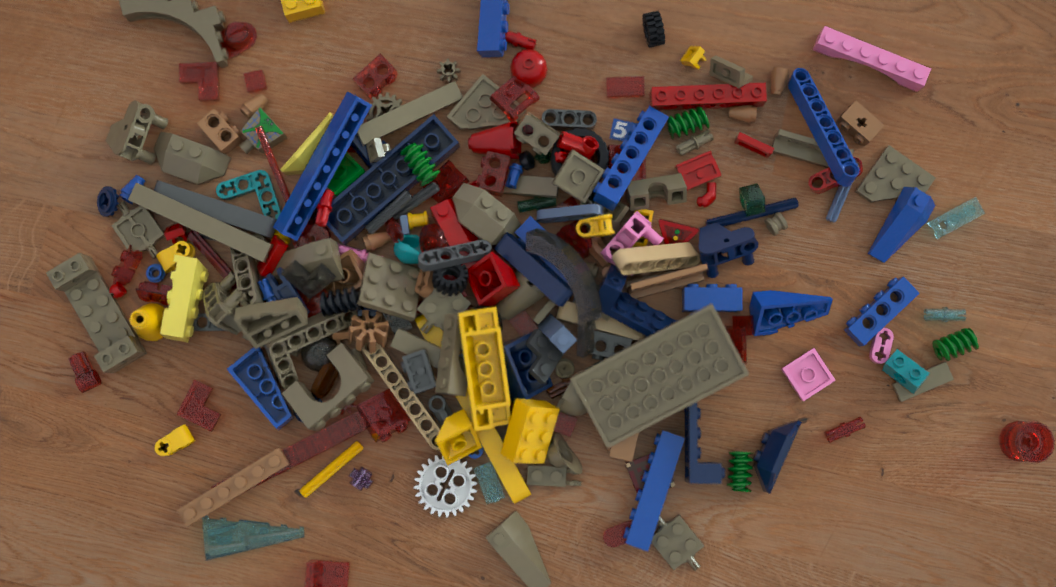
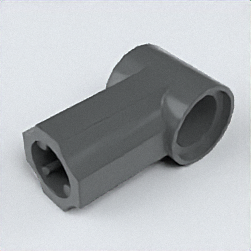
[428,394,453,427]

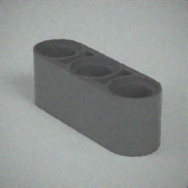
[542,109,597,131]

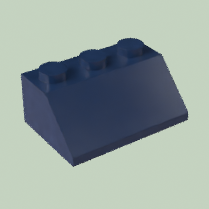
[502,332,553,403]

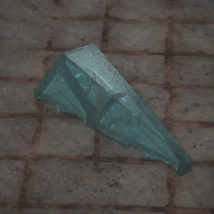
[202,516,304,561]

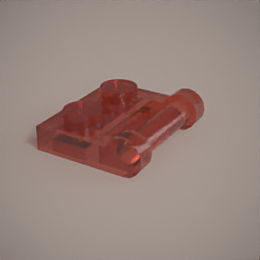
[490,75,540,121]

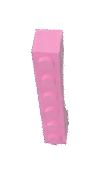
[813,26,931,92]

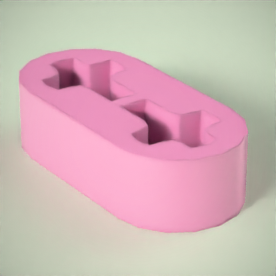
[869,328,894,364]

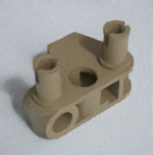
[106,100,168,165]
[202,271,246,335]

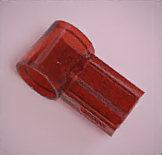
[68,351,102,393]

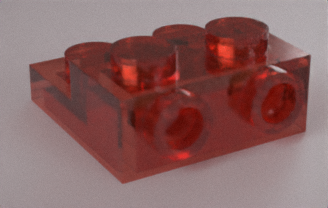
[356,389,411,443]

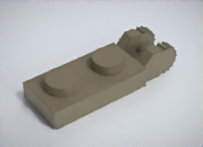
[527,465,582,487]

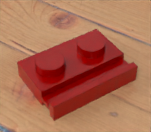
[675,150,722,191]

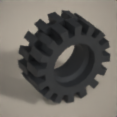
[642,11,665,48]
[432,259,468,296]

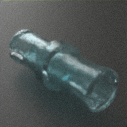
[924,307,966,323]

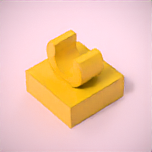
[680,46,706,69]

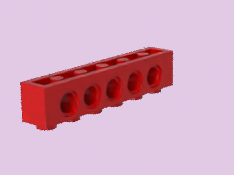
[649,82,767,111]

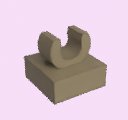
[366,138,391,163]

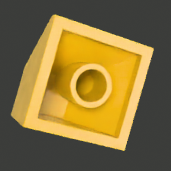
[435,409,482,466]

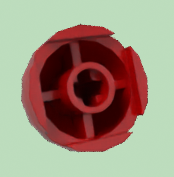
[510,49,547,89]

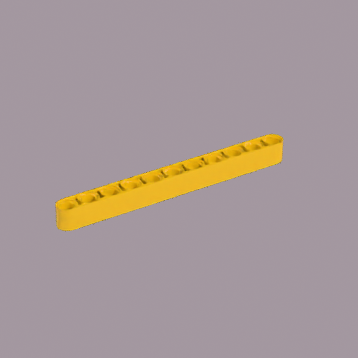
[414,314,532,504]

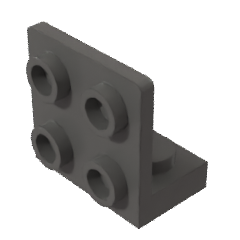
[401,349,436,394]

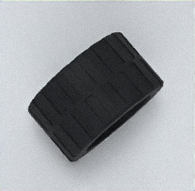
[551,128,609,182]

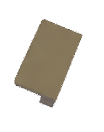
[709,55,753,88]

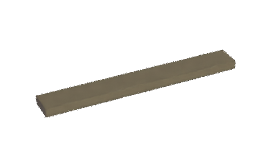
[128,183,273,263]

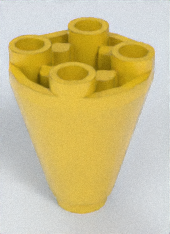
[130,303,165,341]

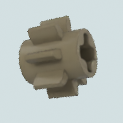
[437,58,461,83]

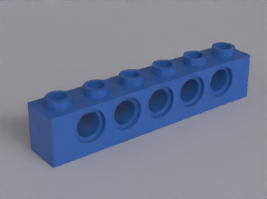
[593,106,669,212]

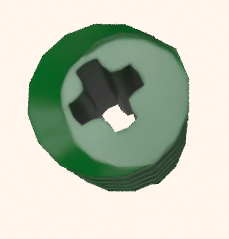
[667,106,710,140]
[400,143,440,186]
[932,328,979,361]
[726,451,754,492]

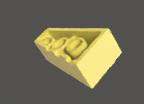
[160,255,209,343]

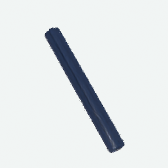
[706,198,799,227]

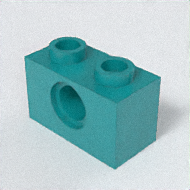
[882,349,930,394]

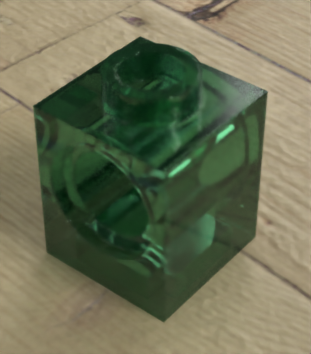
[739,183,765,216]

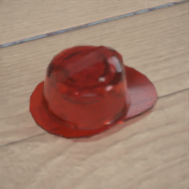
[221,22,257,58]

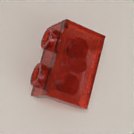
[422,160,469,203]

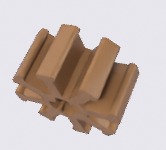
[349,310,389,353]

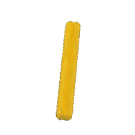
[299,441,363,498]

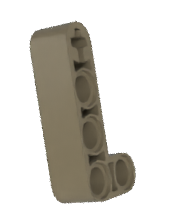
[230,234,269,306]

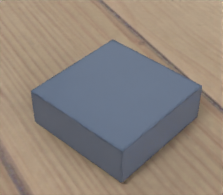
[400,215,411,235]

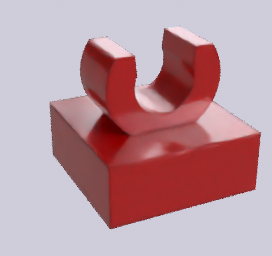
[164,223,187,244]

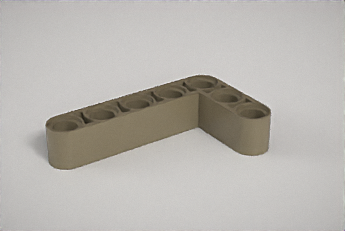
[264,310,358,389]

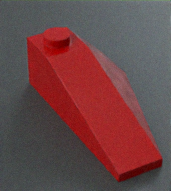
[430,199,480,269]

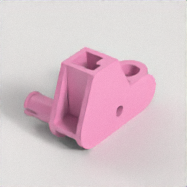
[600,211,664,276]

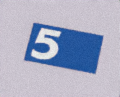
[610,119,648,144]

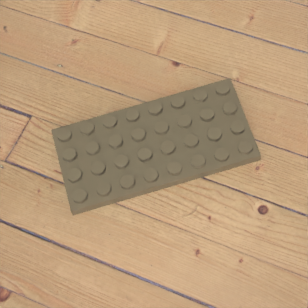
[570,303,749,448]

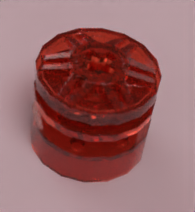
[999,421,1055,463]

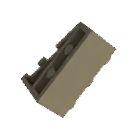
[234,297,308,349]

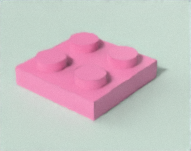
[781,348,836,401]

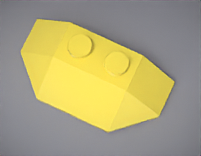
[280,112,334,176]

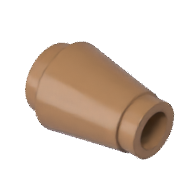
[770,67,790,96]
[240,93,269,119]
[729,105,757,123]
[362,231,392,252]

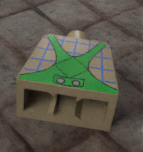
[239,107,288,154]

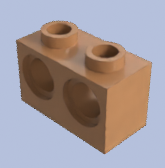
[197,109,243,155]

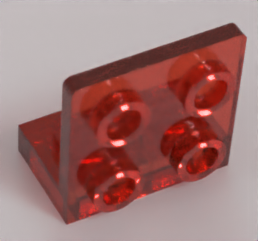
[305,559,350,587]

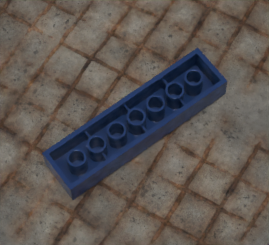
[327,114,460,245]

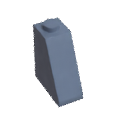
[537,314,577,354]

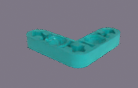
[216,170,282,219]

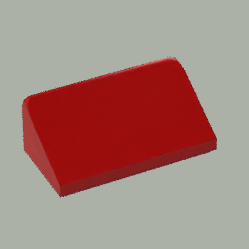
[257,235,288,277]

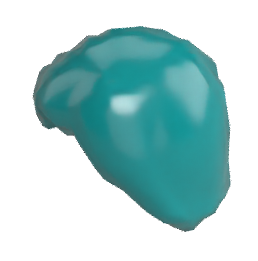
[394,235,428,264]

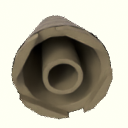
[496,270,545,320]

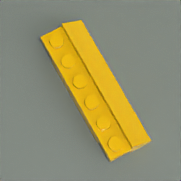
[458,307,511,431]

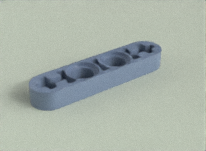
[536,204,603,223]

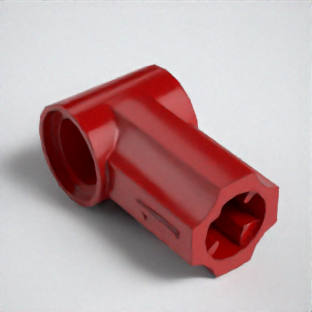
[557,131,599,160]

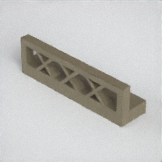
[772,129,854,168]

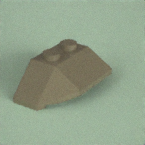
[154,132,231,185]
[452,183,521,246]

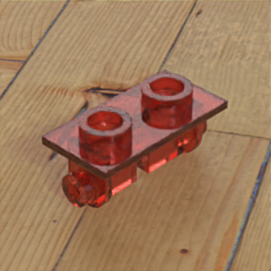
[111,245,143,285]
[135,281,173,306]

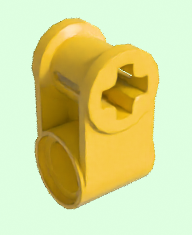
[576,214,615,238]
[156,241,196,273]
[155,424,195,456]

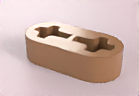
[415,270,434,298]

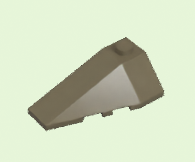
[272,238,344,284]
[486,510,551,587]

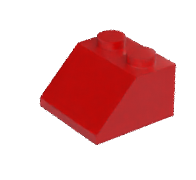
[468,252,520,306]

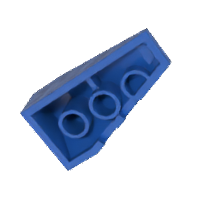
[868,187,936,263]
[749,290,833,336]

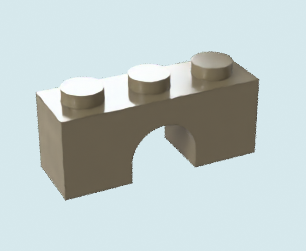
[625,173,687,211]

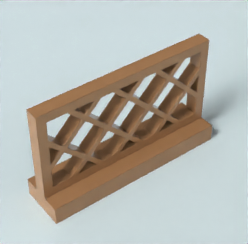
[625,263,708,299]

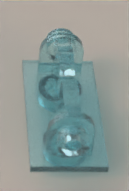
[474,461,505,505]

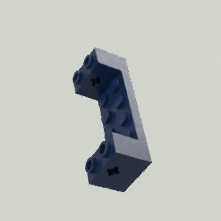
[590,264,697,337]
[684,402,725,484]

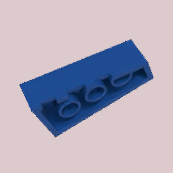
[227,347,294,431]

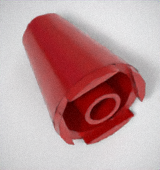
[468,121,522,160]

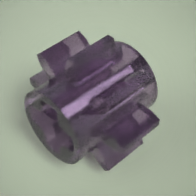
[349,466,373,491]

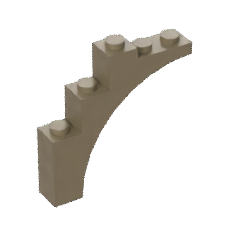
[119,0,229,68]

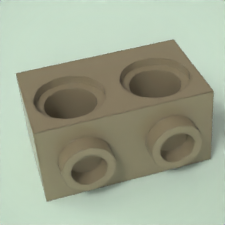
[514,112,560,155]

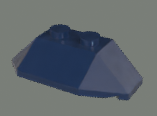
[753,420,802,494]

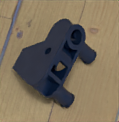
[699,223,758,278]

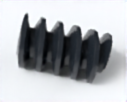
[320,286,363,316]

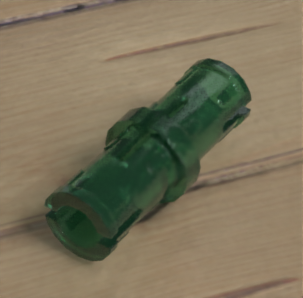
[517,197,557,213]

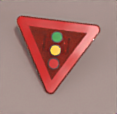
[658,219,699,244]

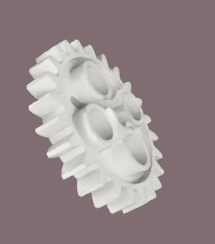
[414,455,477,517]

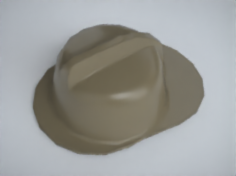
[546,433,583,475]

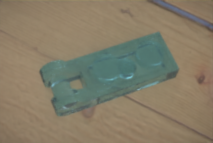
[927,197,985,239]

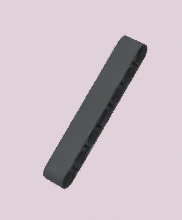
[154,180,277,238]

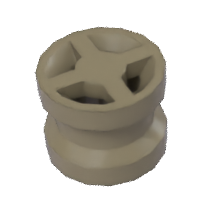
[764,212,788,236]

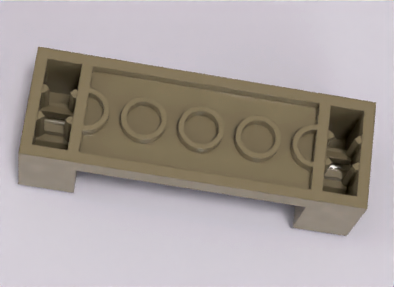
[46,253,147,373]

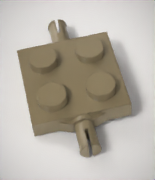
[111,202,165,259]
[417,288,471,334]
[651,515,704,571]

